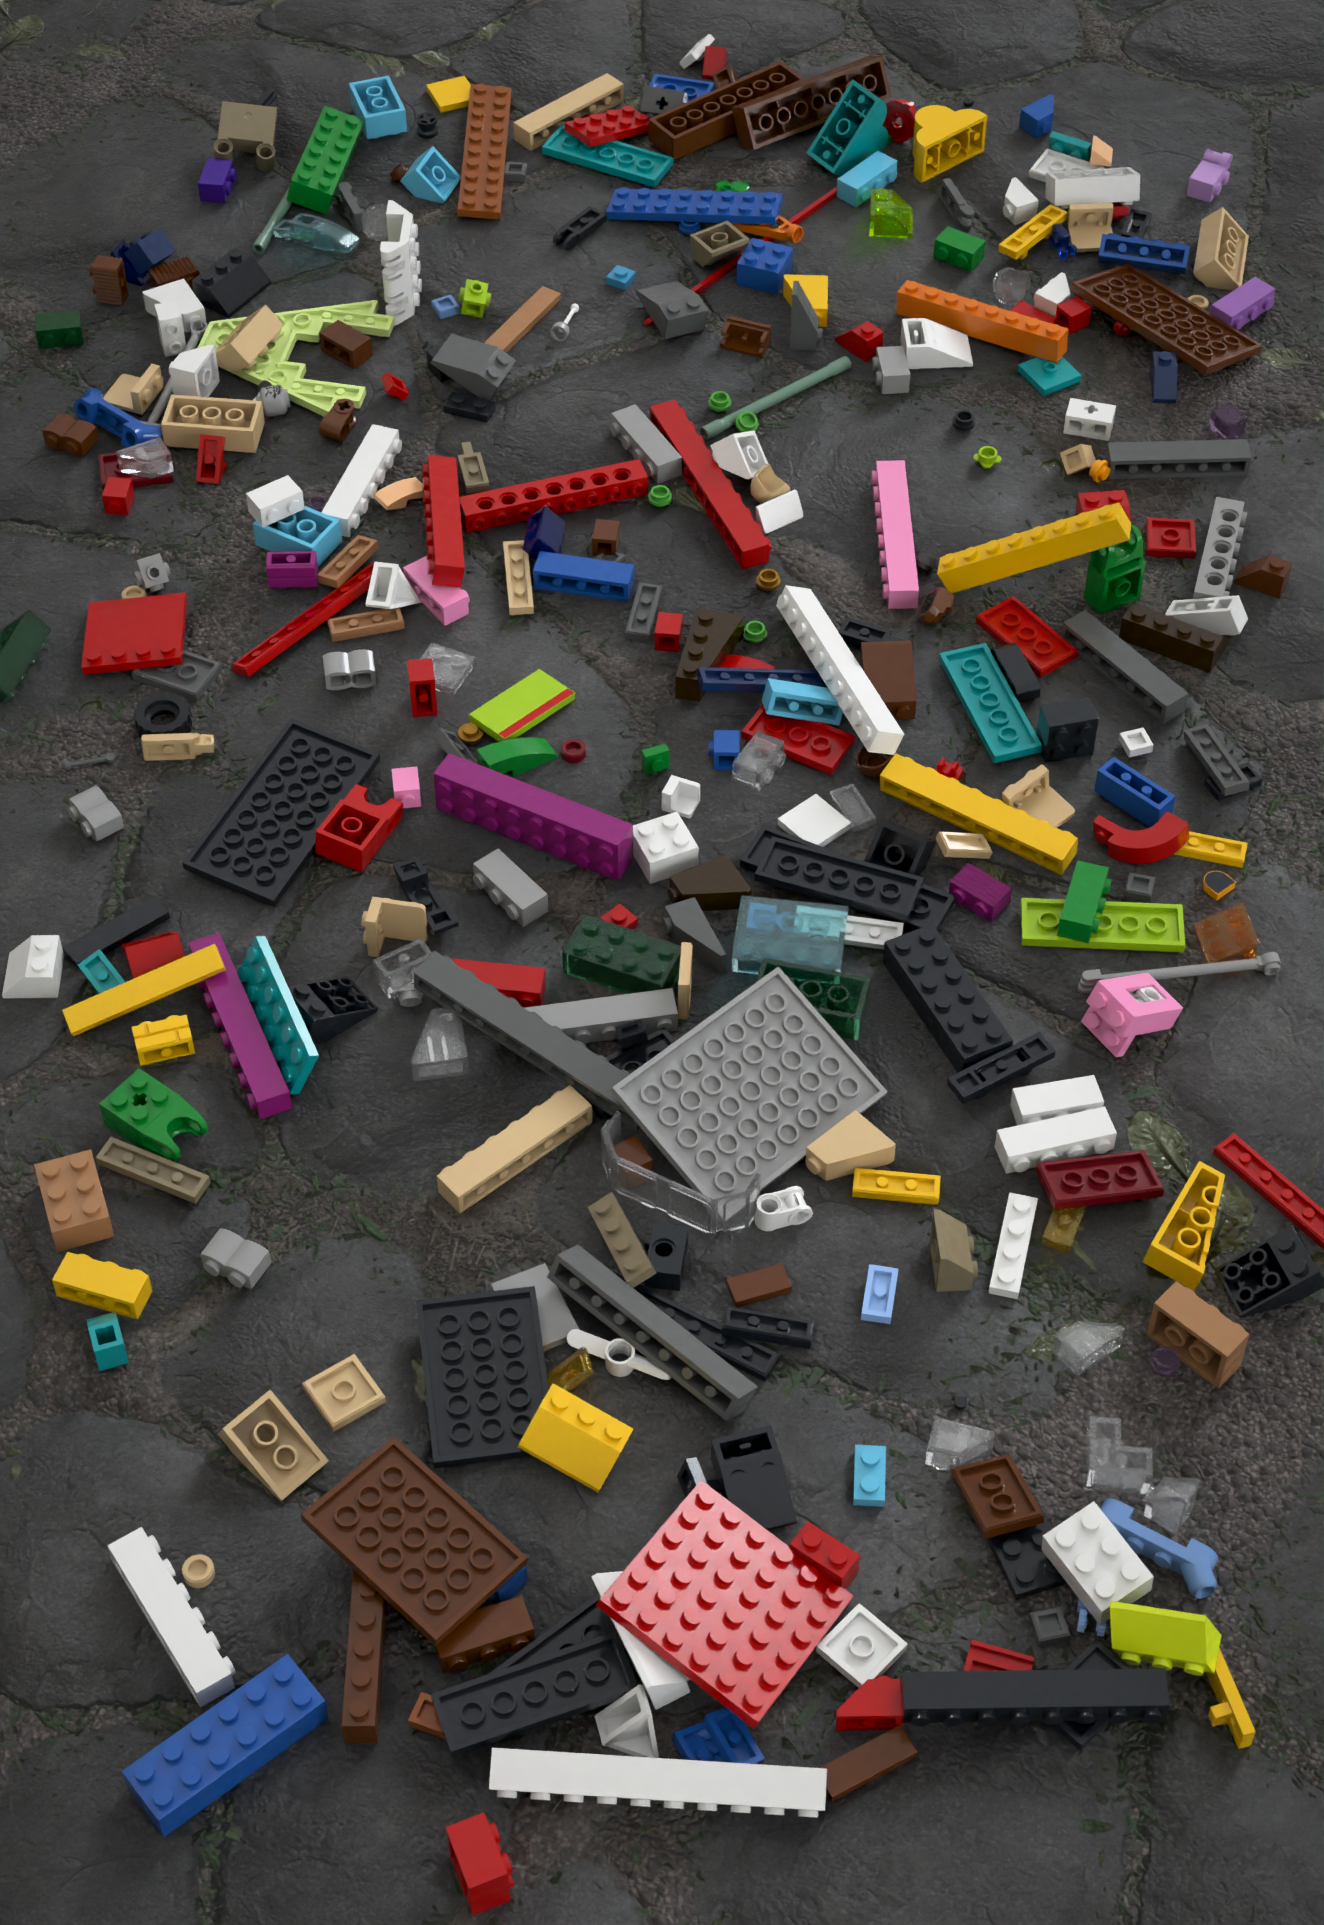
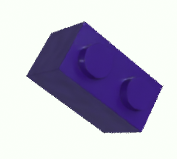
[198,158,237,203]

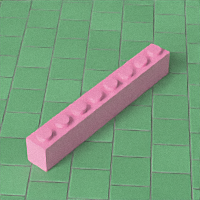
[871,460,919,609]

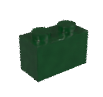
[35,310,84,349]

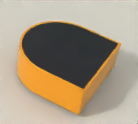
[1203,871,1236,901]

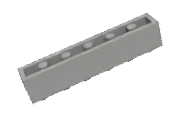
[525,988,678,1044]

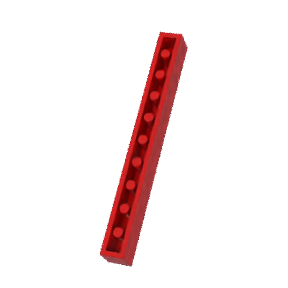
[650,400,772,570]

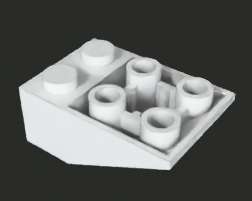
[900,318,973,369]

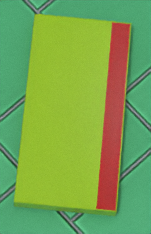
[469,669,575,742]

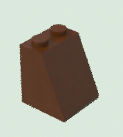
[859,640,917,720]

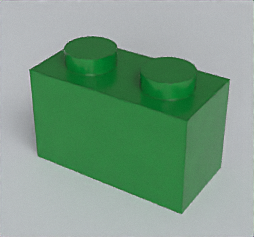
[933,226,986,272]

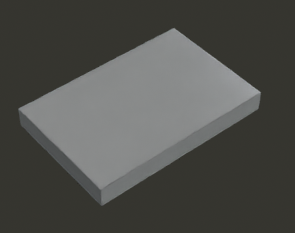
[491,1263,580,1351]

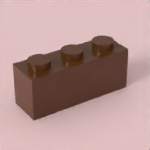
[433,1596,535,1673]

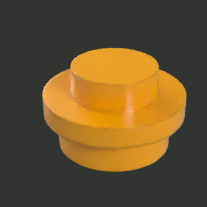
[1089,459,1110,483]

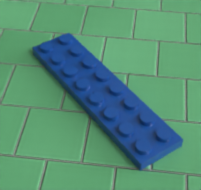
[606,187,783,224]

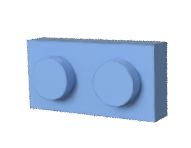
[861,1264,898,1324]

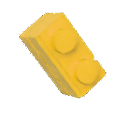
[132,1015,195,1066]

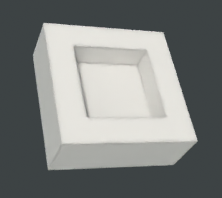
[1119,728,1154,758]

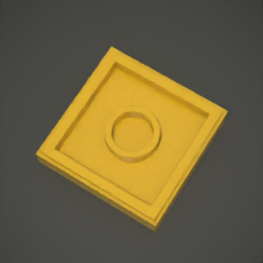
[426,76,471,113]

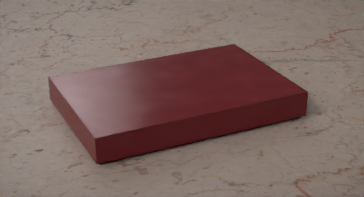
[98,446,173,491]

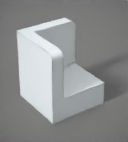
[662,775,700,818]

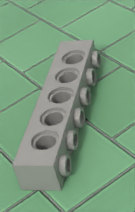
[1193,497,1247,599]

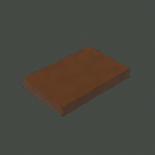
[951,1454,1044,1539]

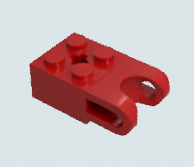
[315,784,403,873]

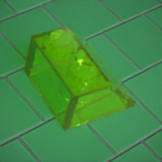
[869,188,913,238]

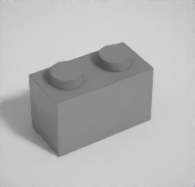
[872,346,910,394]

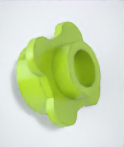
[973,446,1001,469]

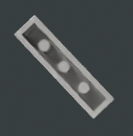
[610,404,682,484]

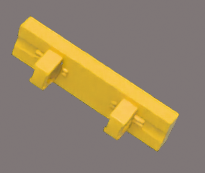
[998,204,1068,260]
[1206,1648,1256,1749]

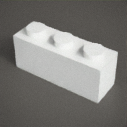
[1010,1075,1104,1126]

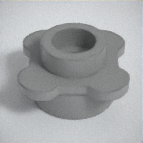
[396,984,423,1007]

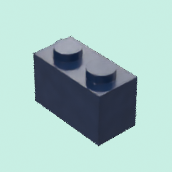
[124,229,177,275]

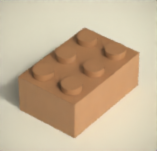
[34,1149,115,1252]
[1146,1281,1249,1389]

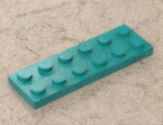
[542,125,673,188]
[939,643,1042,763]
[237,936,319,1094]

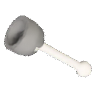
[550,304,579,342]

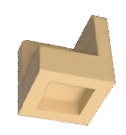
[1060,444,1096,475]

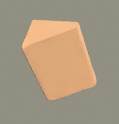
[1090,135,1113,167]

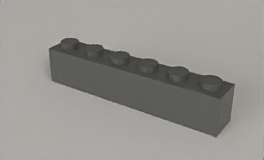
[1105,439,1252,479]
[1061,610,1189,724]

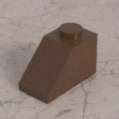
[1234,555,1293,598]

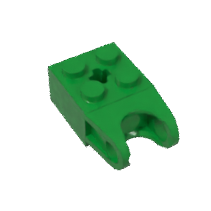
[1083,524,1146,615]
[99,1068,209,1162]

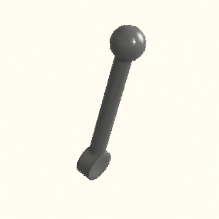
[62,753,115,771]

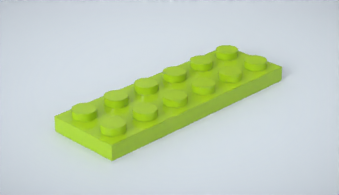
[1020,898,1185,952]

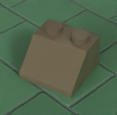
[690,221,750,267]
[929,1209,978,1292]

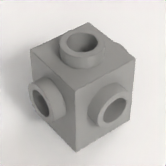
[133,553,171,592]

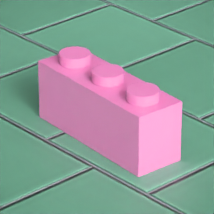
[403,556,470,626]

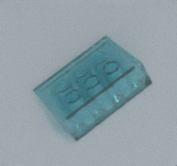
[732,896,849,982]

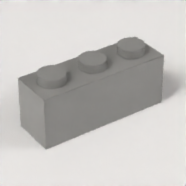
[473,848,548,927]

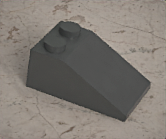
[636,281,708,339]
[431,333,516,400]

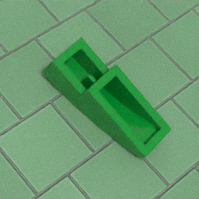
[477,737,557,777]

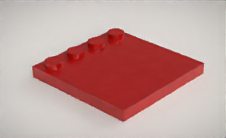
[81,592,187,675]

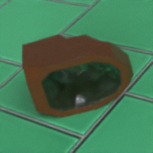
[918,587,955,625]

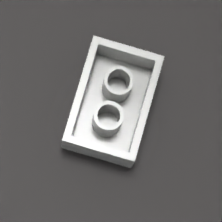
[1041,1501,1154,1625]

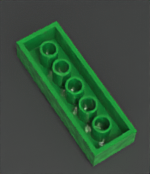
[286,106,364,215]

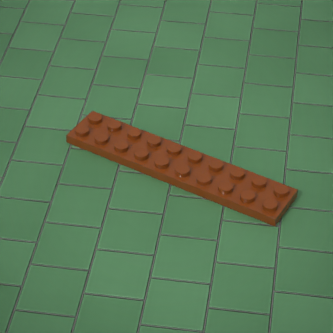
[457,84,512,220]

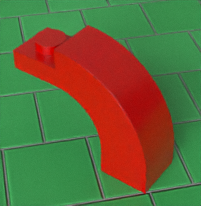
[1093,812,1189,864]

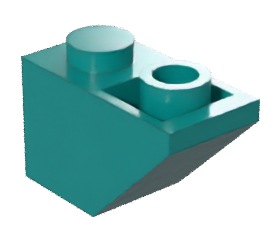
[86,1311,129,1371]

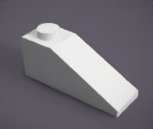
[1165,595,1248,636]

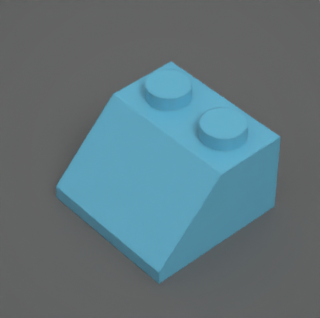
[400,146,461,203]

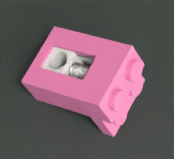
[1081,973,1183,1057]

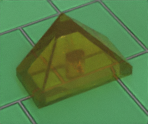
[547,1347,594,1392]

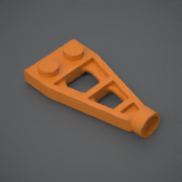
[731,215,804,243]

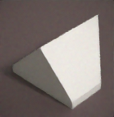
[366,562,421,609]
[595,1684,659,1758]

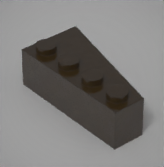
[675,608,745,702]

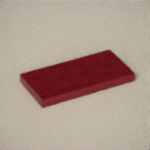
[1035,1150,1165,1210]

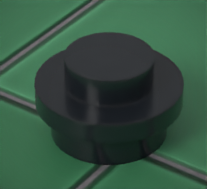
[952,410,976,431]

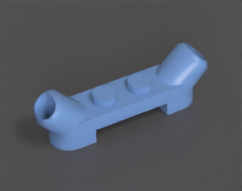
[1100,1498,1218,1599]

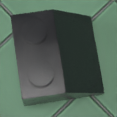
[864,820,936,876]

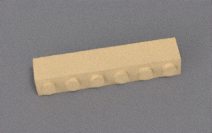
[513,73,624,151]
[437,1085,592,1214]

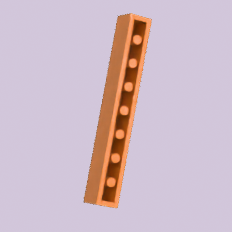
[897,280,1068,363]

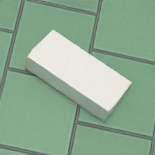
[755,490,803,534]

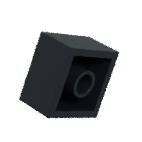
[1036,697,1099,762]

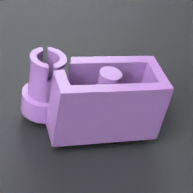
[1186,149,1233,203]

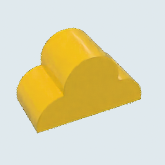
[912,105,987,183]

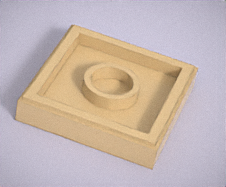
[678,942,692,1020]
[302,1354,386,1432]

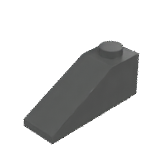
[790,281,823,351]
[662,897,726,973]

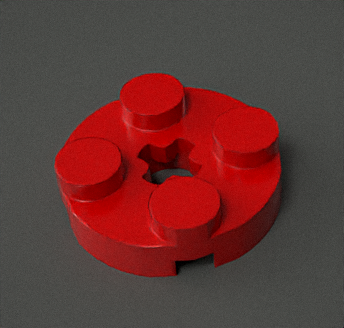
[882,99,917,143]

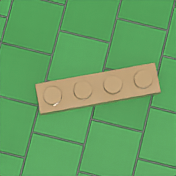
[503,540,534,615]

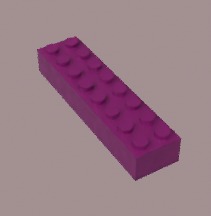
[433,753,633,881]

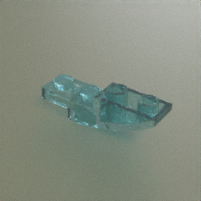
[273,213,360,253]

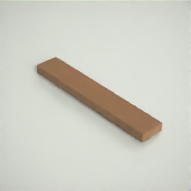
[484,286,561,353]

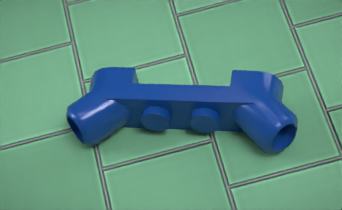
[74,388,162,451]

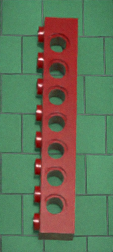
[459,459,648,533]

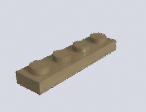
[96,1137,211,1204]
[588,1192,656,1288]

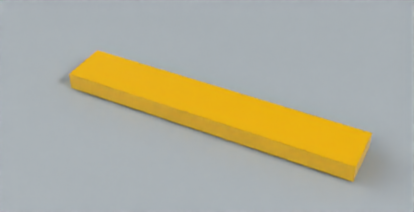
[62,944,226,1036]

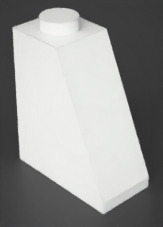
[143,278,207,332]

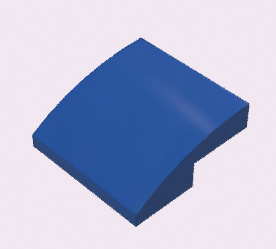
[671,1707,765,1764]

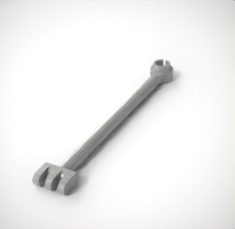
[140,320,208,427]
[1078,952,1282,994]

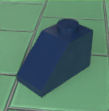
[1149,351,1178,403]

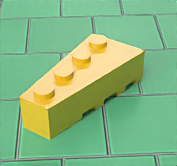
[1142,1161,1225,1291]

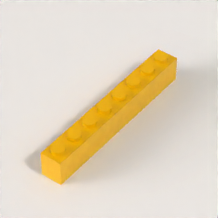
[937,502,1131,593]
[880,753,1078,875]

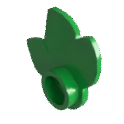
[715,180,750,192]

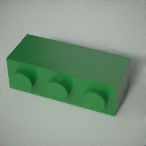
[1057,860,1112,943]

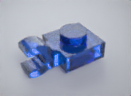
[1050,223,1077,260]

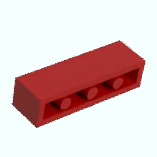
[451,958,546,1008]

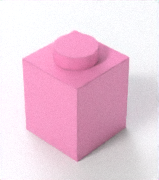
[392,767,421,808]

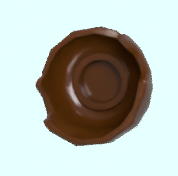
[855,746,894,778]

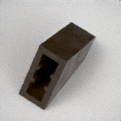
[668,854,752,911]

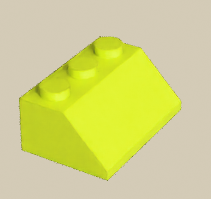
[1110,1601,1221,1676]

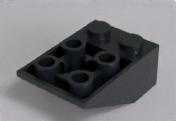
[288,976,378,1044]
[1215,1225,1324,1317]
[711,1425,797,1531]

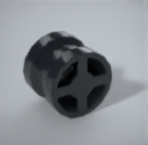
[416,112,438,139]

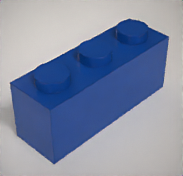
[1094,757,1176,827]

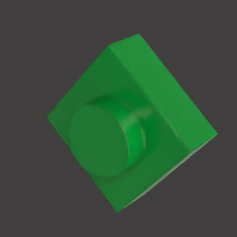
[642,743,669,775]

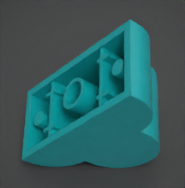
[807,79,888,176]

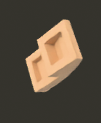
[373,477,424,510]

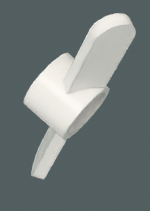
[567,1329,672,1380]

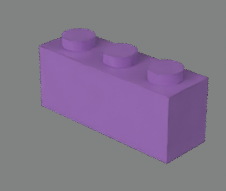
[1210,277,1275,330]

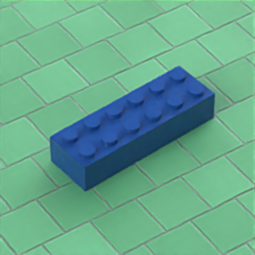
[122,1654,329,1837]

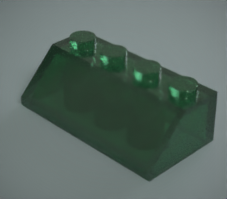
[0,610,51,702]

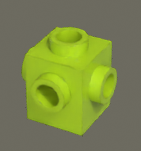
[458,279,491,318]

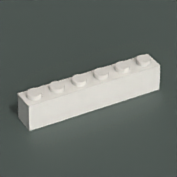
[321,424,402,537]
[107,1527,236,1708]

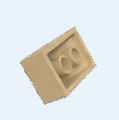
[218,1390,329,1501]

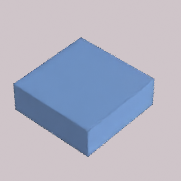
[431,295,460,319]

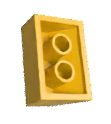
[517,1384,633,1493]

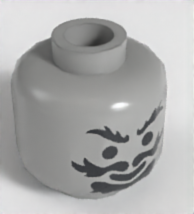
[256,385,291,417]

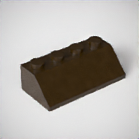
[1119,603,1230,673]

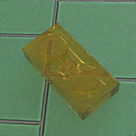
[1041,1206,1087,1253]

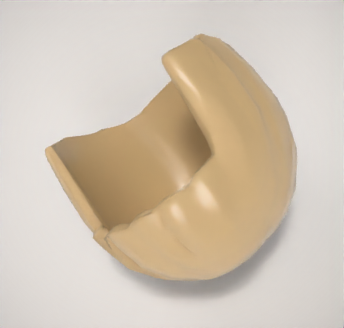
[750,463,791,504]

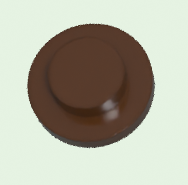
[389,163,409,183]

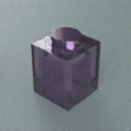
[1209,402,1247,440]

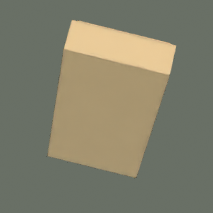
[936,832,993,859]

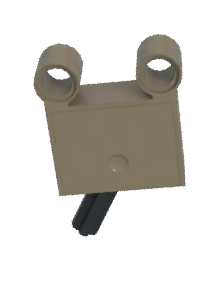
[214,89,277,171]

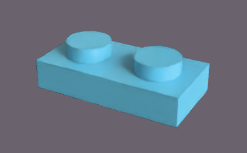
[853,1445,886,1507]

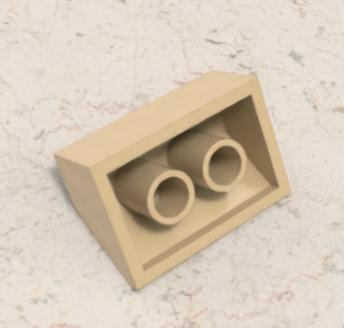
[215,304,284,372]

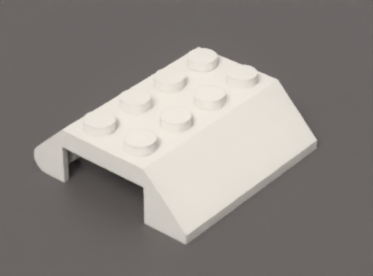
[380,200,422,326]

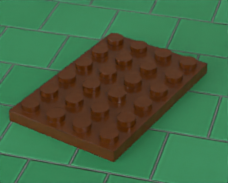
[301,1437,528,1646]

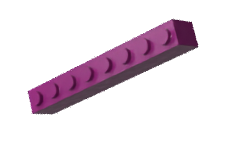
[186,933,292,1119]

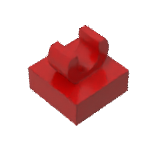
[935,757,964,781]

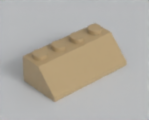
[1193,207,1249,291]

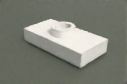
[680,34,715,69]

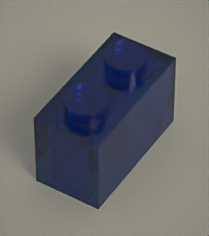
[522,506,566,561]

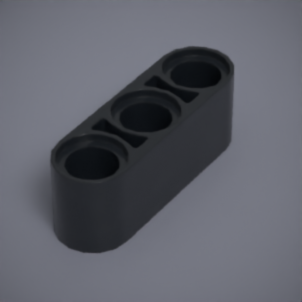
[990,643,1041,703]

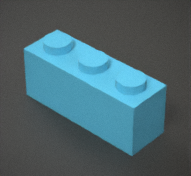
[836,151,898,207]
[762,678,843,725]

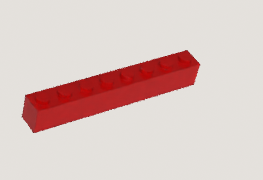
[421,455,465,588]

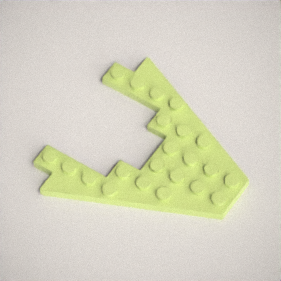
[198,300,395,416]

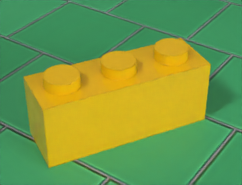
[52,1252,152,1320]

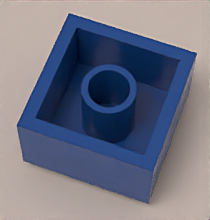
[736,238,793,295]

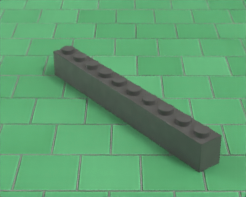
[413,951,640,1132]

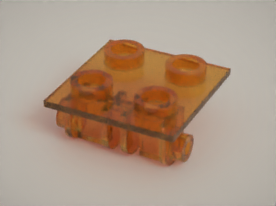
[1193,902,1260,963]

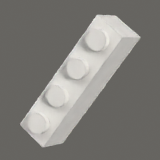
[995,1106,1117,1174]

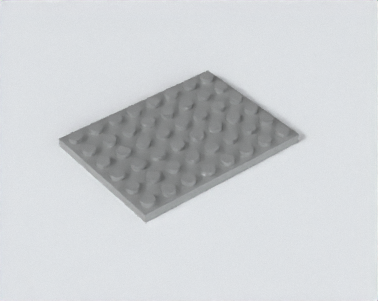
[610,967,887,1222]

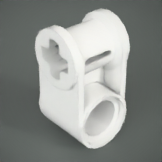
[754,1186,813,1231]

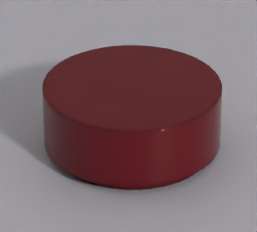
[561,739,586,763]

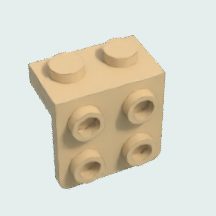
[1067,203,1114,253]
[104,364,163,415]
[1002,764,1075,828]
[361,897,428,957]

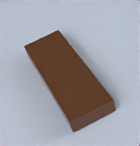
[819,1725,917,1802]

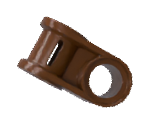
[319,399,356,442]

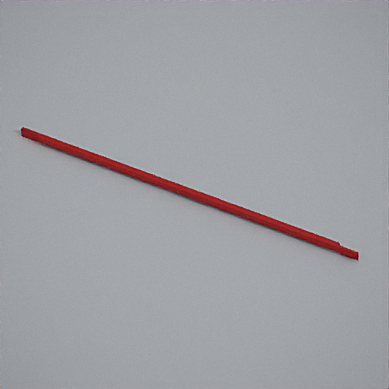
[643,186,837,326]

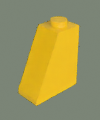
[783,274,828,327]

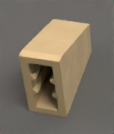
[805,1110,896,1181]

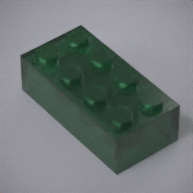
[562,914,681,994]
[756,958,871,1040]

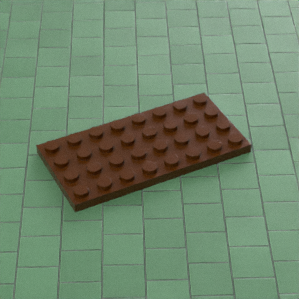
[1070,263,1263,375]

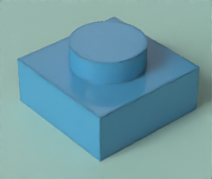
[606,265,636,290]

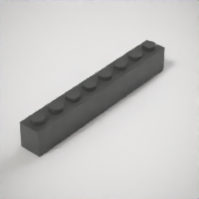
[547,1245,758,1421]

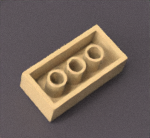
[161,394,265,453]

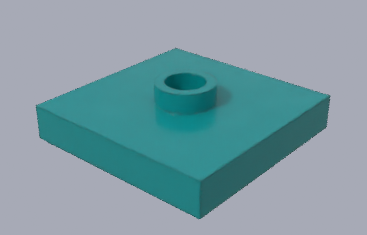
[1018,357,1082,396]

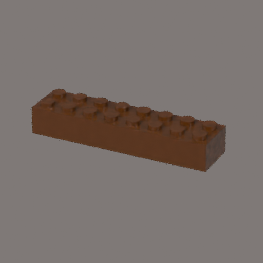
[731,56,891,150]
[649,61,806,160]

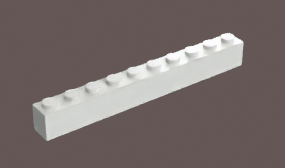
[776,585,904,755]
[489,1748,827,1818]

